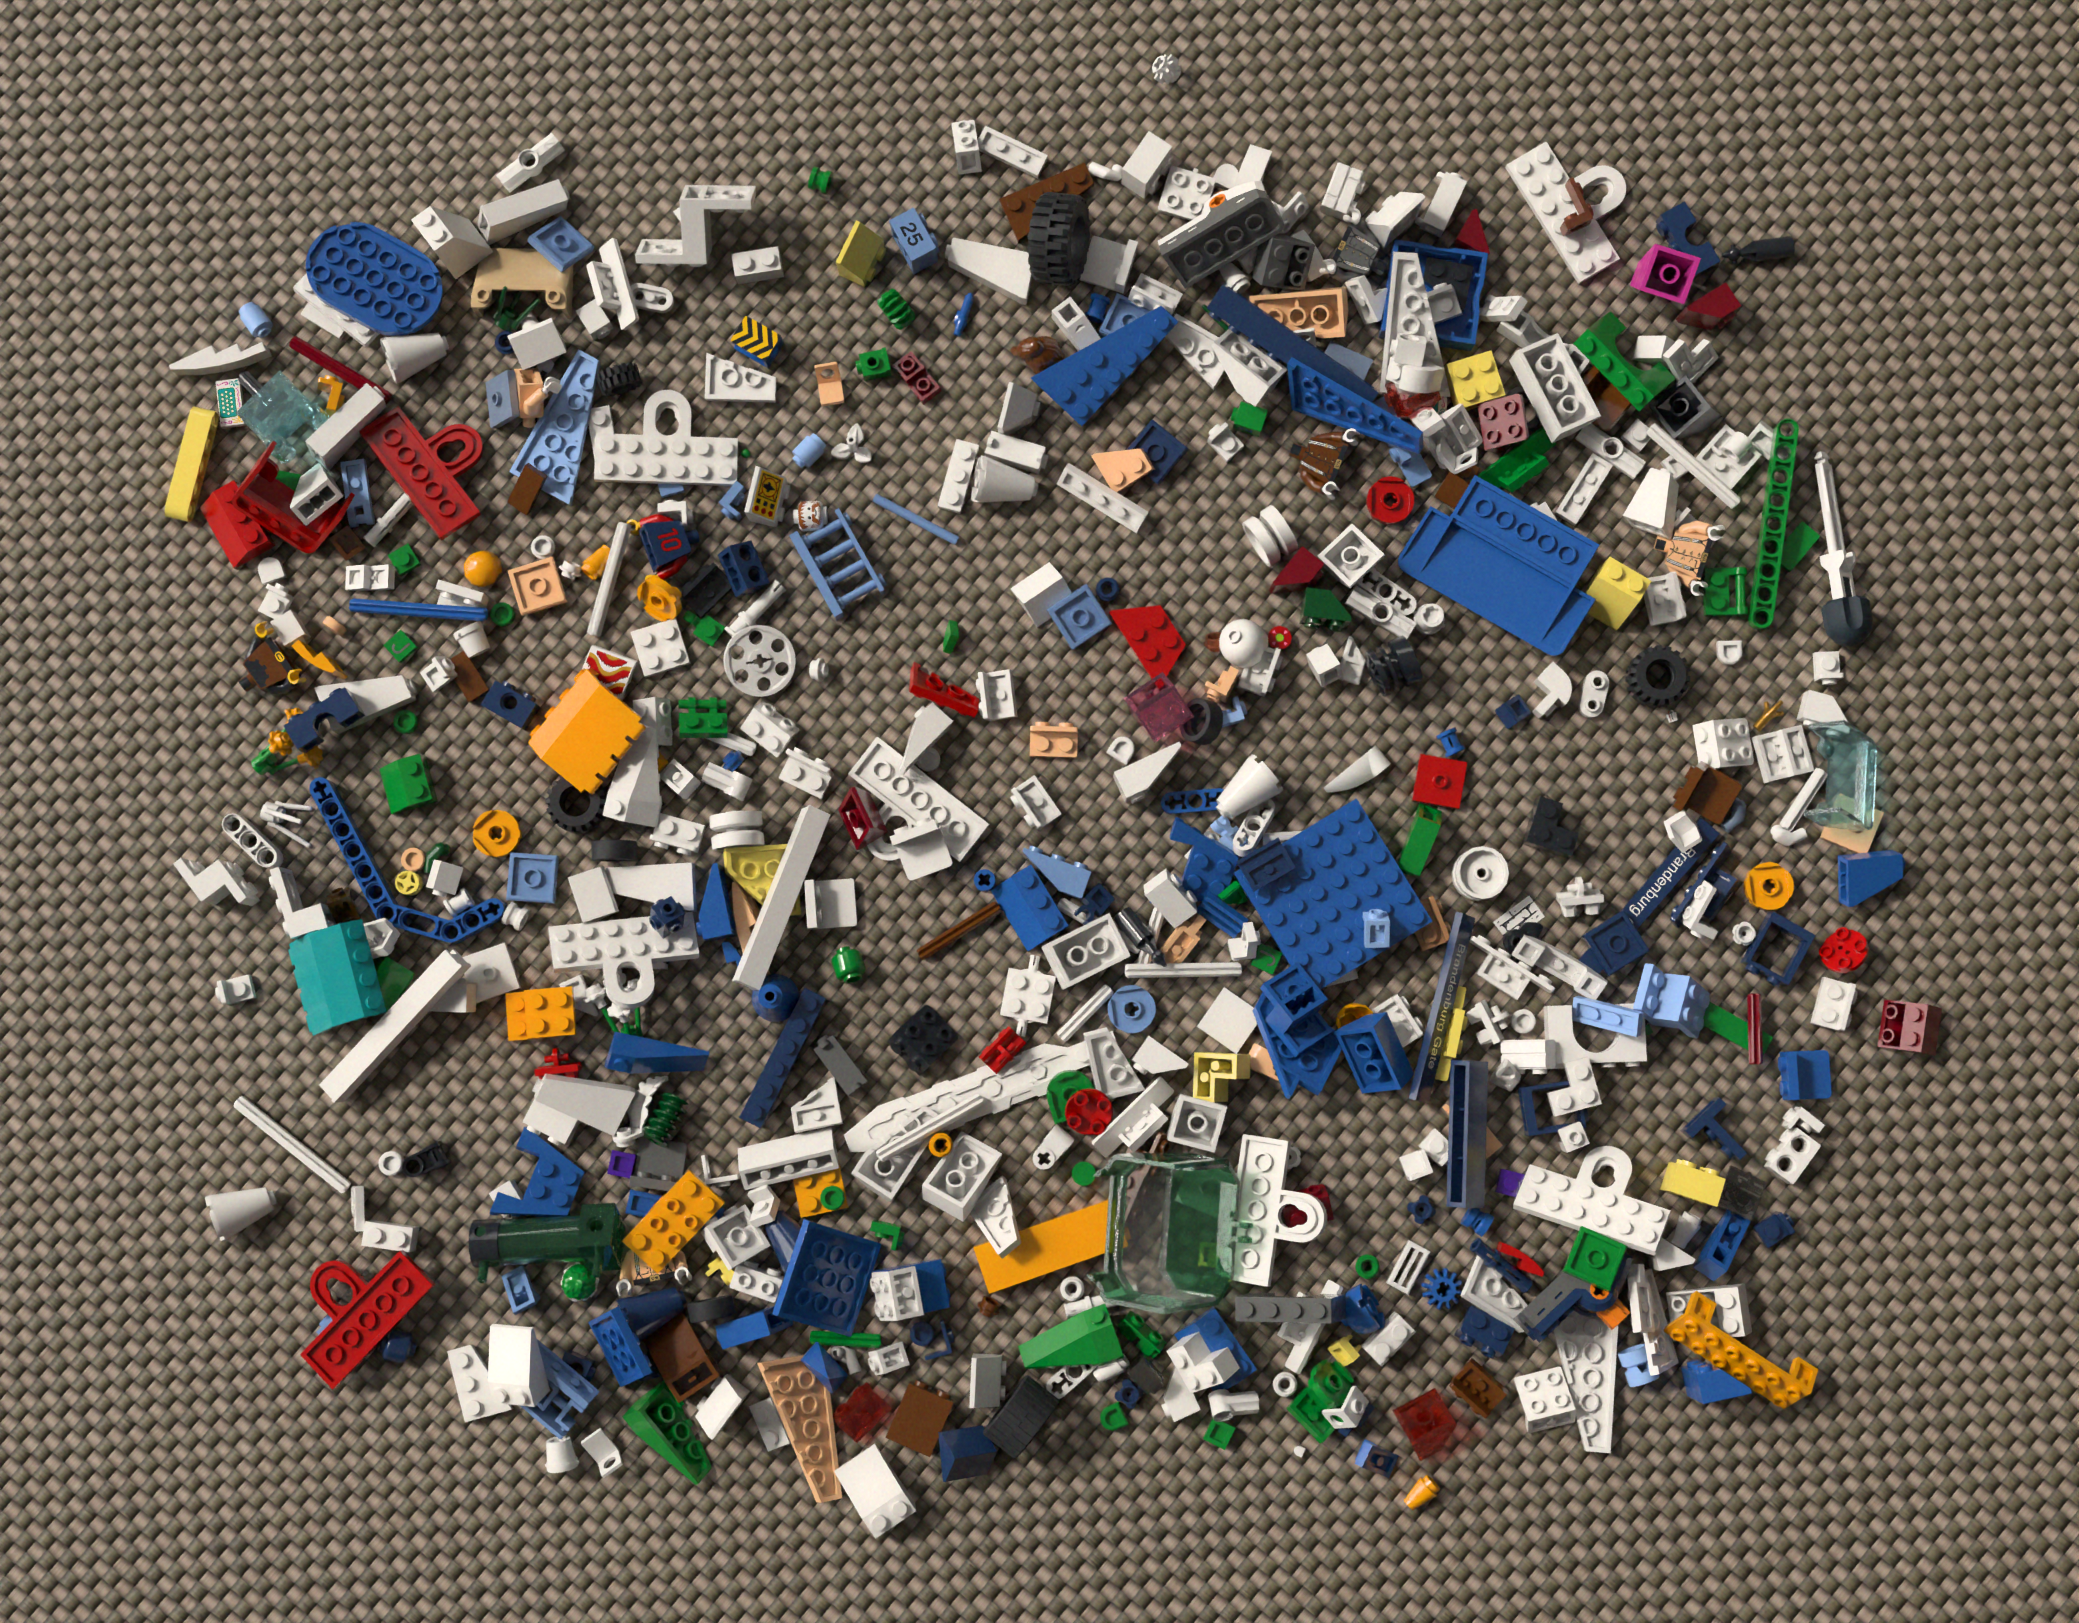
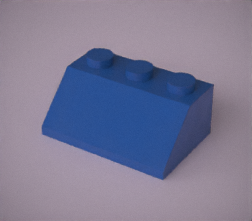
[991,865,1069,951]
[1335,1012,1414,1094]
[1174,1306,1257,1391]
[1680,1359,1752,1404]

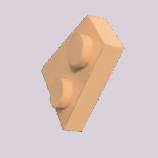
[1091,449,1155,493]

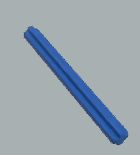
[349,599,488,621]

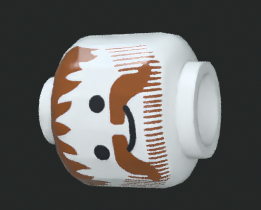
[793,501,828,531]

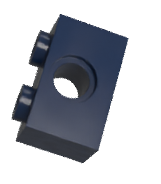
[481,680,540,731]

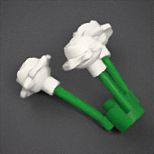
[582,979,643,1037]

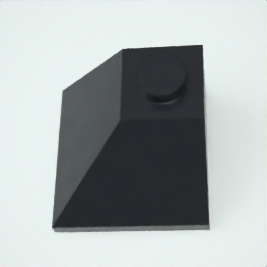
[1649,375,1722,440]

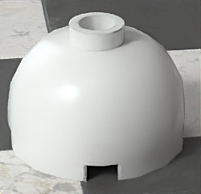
[1219,619,1268,668]

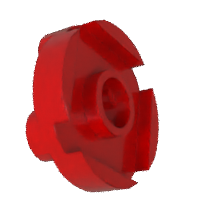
[1366,476,1414,525]

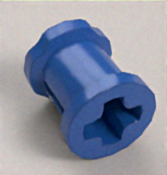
[1084,293,1111,324]
[1436,727,1466,758]
[974,869,995,892]

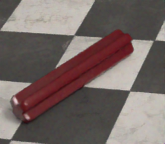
[1747,993,1763,1065]

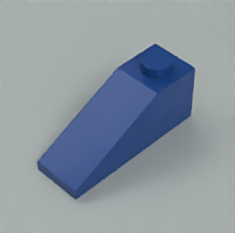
[1693,1209,1753,1281]

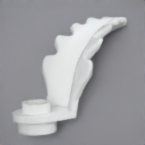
[612,1076,668,1147]

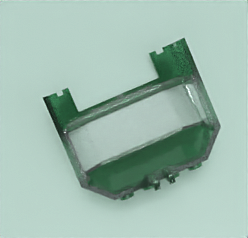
[1086,1153,1253,1314]

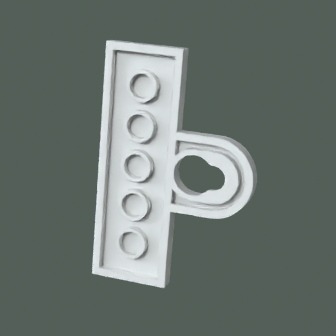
[1505,142,1626,285]
[594,390,738,486]
[848,737,990,862]
[548,912,699,1009]
[1222,1134,1327,1287]
[1513,1146,1671,1256]

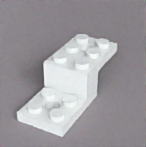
[269,867,337,940]

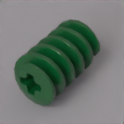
[643,1093,688,1148]

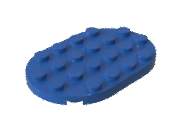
[306,222,443,336]

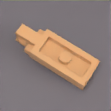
[1151,913,1206,963]

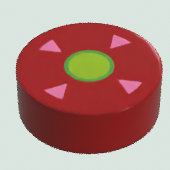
[1268,626,1292,650]

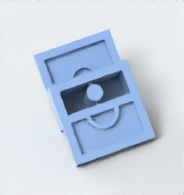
[1633,963,1710,1038]

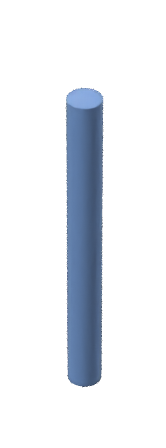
[872,494,959,545]

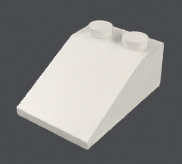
[1365,192,1425,250]
[1212,329,1288,407]
[1113,742,1181,804]
[1041,913,1131,990]
[922,1131,1002,1222]
[488,1324,550,1407]
[695,1374,750,1440]
[834,1444,916,1539]

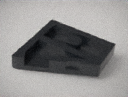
[1423,257,1473,312]

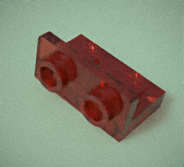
[833,1382,892,1443]

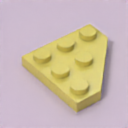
[723,844,801,916]

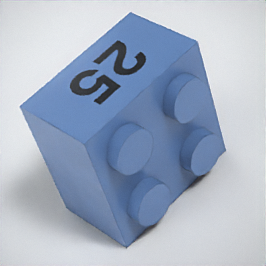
[889,208,940,274]

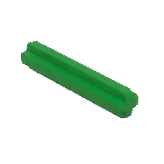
[810,1331,882,1348]

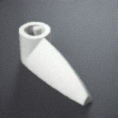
[1324,745,1391,793]

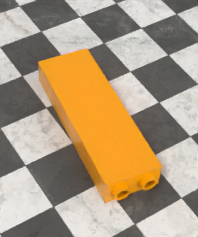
[973,1198,1129,1294]

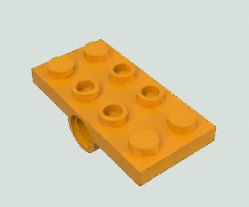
[622,1169,725,1274]

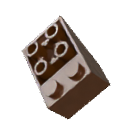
[643,1312,723,1403]

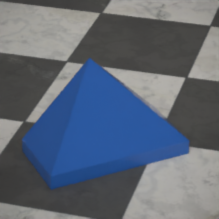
[801,1342,849,1394]

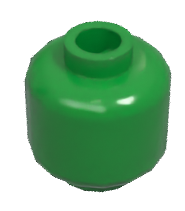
[831,946,866,984]

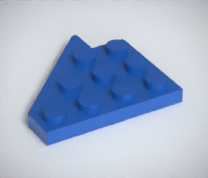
[1252,992,1342,1099]

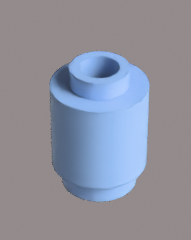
[239,302,273,338]
[792,433,826,468]

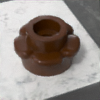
[977,1296,1001,1317]

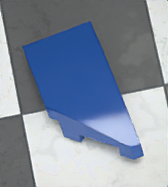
[721,942,742,967]

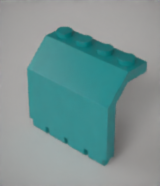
[288,919,386,1036]

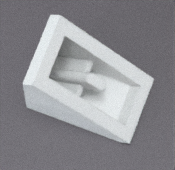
[1632,336,1675,369]

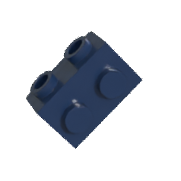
[1454,1305,1515,1359]

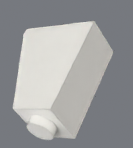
[290,463,343,525]
[1623,468,1679,539]

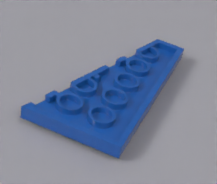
[1287,357,1424,454]

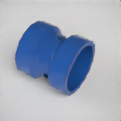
[1460,1208,1494,1237]

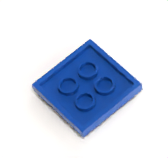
[588,1306,652,1387]

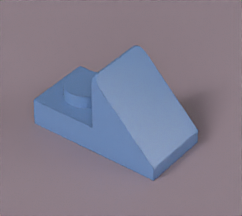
[501,1265,541,1315]

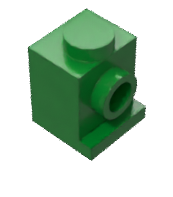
[855,347,892,381]

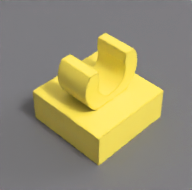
[1327,1335,1361,1367]

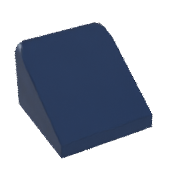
[1495,694,1532,729]

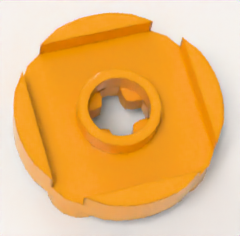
[637,575,682,622]
[473,810,522,858]
[1744,862,1794,910]

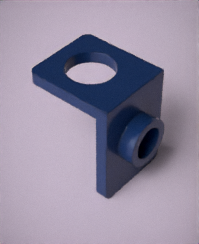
[925,1319,955,1360]

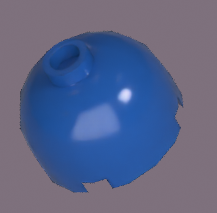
[1341,1284,1385,1334]

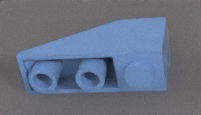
[1023,846,1091,900]

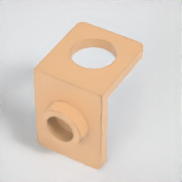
[814,362,844,406]

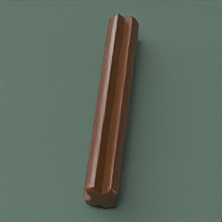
[917,901,1001,960]

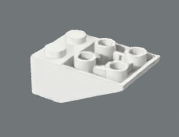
[1666,1284,1752,1341]

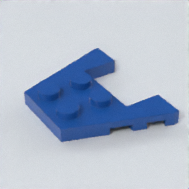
[1150,817,1239,903]
[489,1127,584,1218]

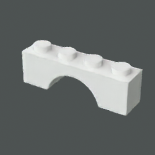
[1496,310,1589,374]

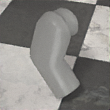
[830,1346,862,1375]

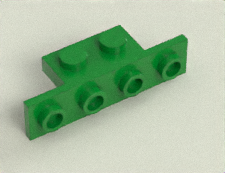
[1470,426,1556,492]

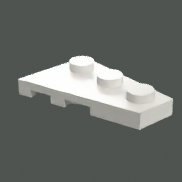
[1165,314,1225,390]
[705,353,777,403]
[970,1175,1021,1259]
[1460,1255,1528,1333]
[447,1344,513,1422]

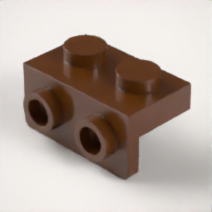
[1449,1358,1509,1419]

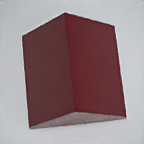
[838,787,888,850]

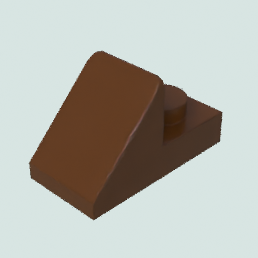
[1434,460,1480,509]

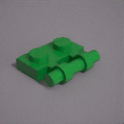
[678,697,728,738]

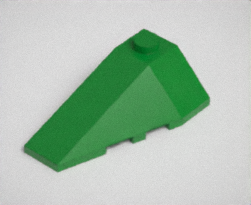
[1018,1304,1124,1369]

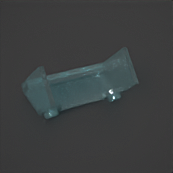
[1804,720,1877,831]

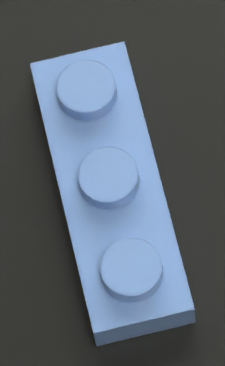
[1572,996,1643,1037]

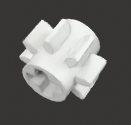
[1152,54,1181,84]

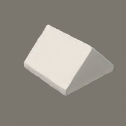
[508,318,566,370]
[1011,562,1071,628]
[568,866,619,923]
[1646,1238,1696,1271]

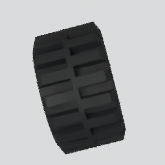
[1625,645,1691,708]
[545,776,607,834]

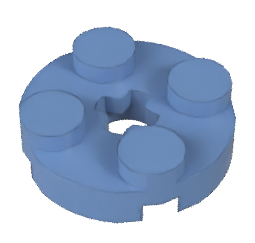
[1108,985,1156,1033]

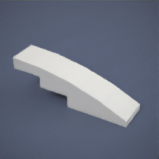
[169,342,272,375]

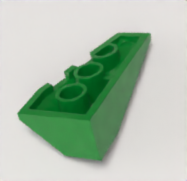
[622,1380,712,1485]

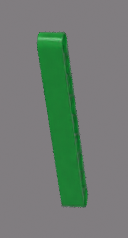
[1748,419,1799,630]

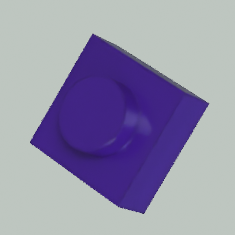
[607,1150,637,1178]
[1495,1168,1525,1197]

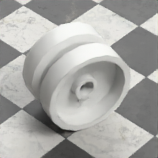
[1242,505,1298,567]
[709,811,765,851]
[1451,846,1509,901]

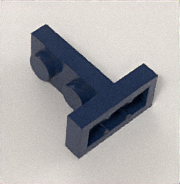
[1680,1097,1747,1160]

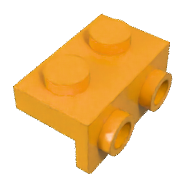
[317,375,345,417]

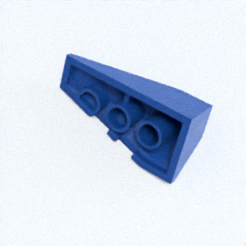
[604,1032,709,1074]

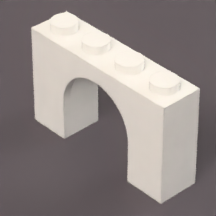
[1544,1003,1647,1069]

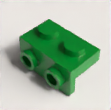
[1286,1386,1344,1444]

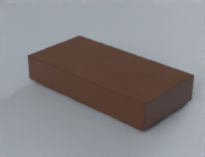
[507,463,548,515]
[450,651,490,703]

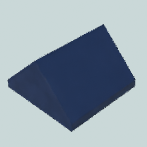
[938,1425,997,1482]

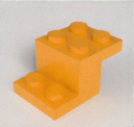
[505,986,577,1041]

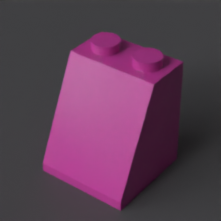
[1630,244,1701,304]

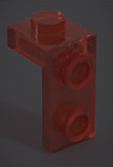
[1383,382,1442,417]

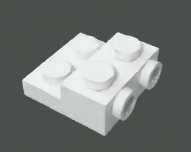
[701,1205,771,1271]

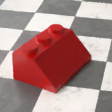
[200,480,276,569]

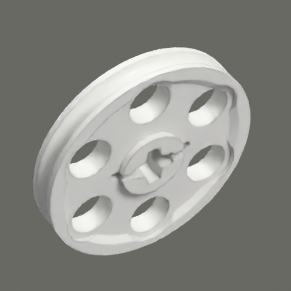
[724,625,796,697]

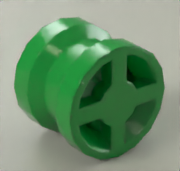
[808,166,833,194]

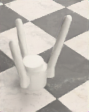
[260,801,312,848]

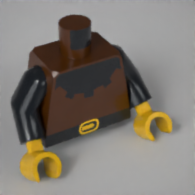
[238,621,306,694]

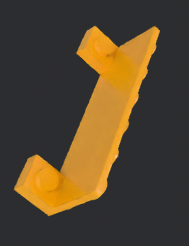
[1664,1291,1819,1409]

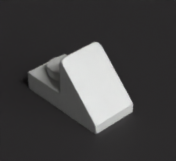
[1345,275,1388,324]
[660,759,701,799]

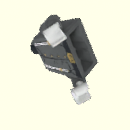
[1319,208,1388,284]

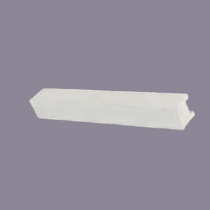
[732,805,830,991]
[319,949,472,1103]

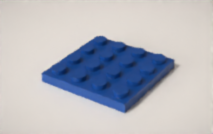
[772,1219,882,1337]

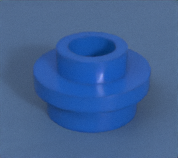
[722,750,744,772]

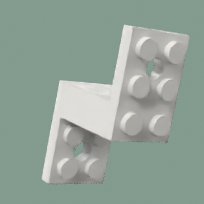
[635,185,756,267]

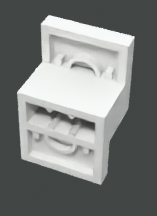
[173,858,260,906]

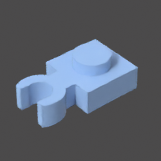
[1210,816,1248,851]

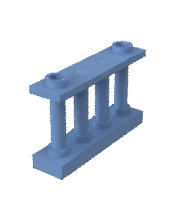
[789,508,887,621]

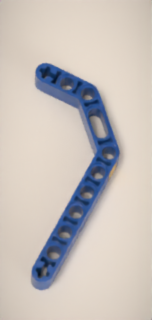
[309,777,508,944]

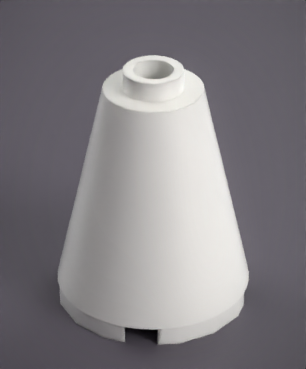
[380,333,449,384]
[971,455,1038,503]
[1216,754,1283,818]
[205,1187,277,1242]

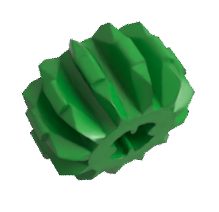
[877,289,915,330]

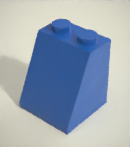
[871,1259,950,1313]

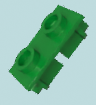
[1117,1310,1166,1358]

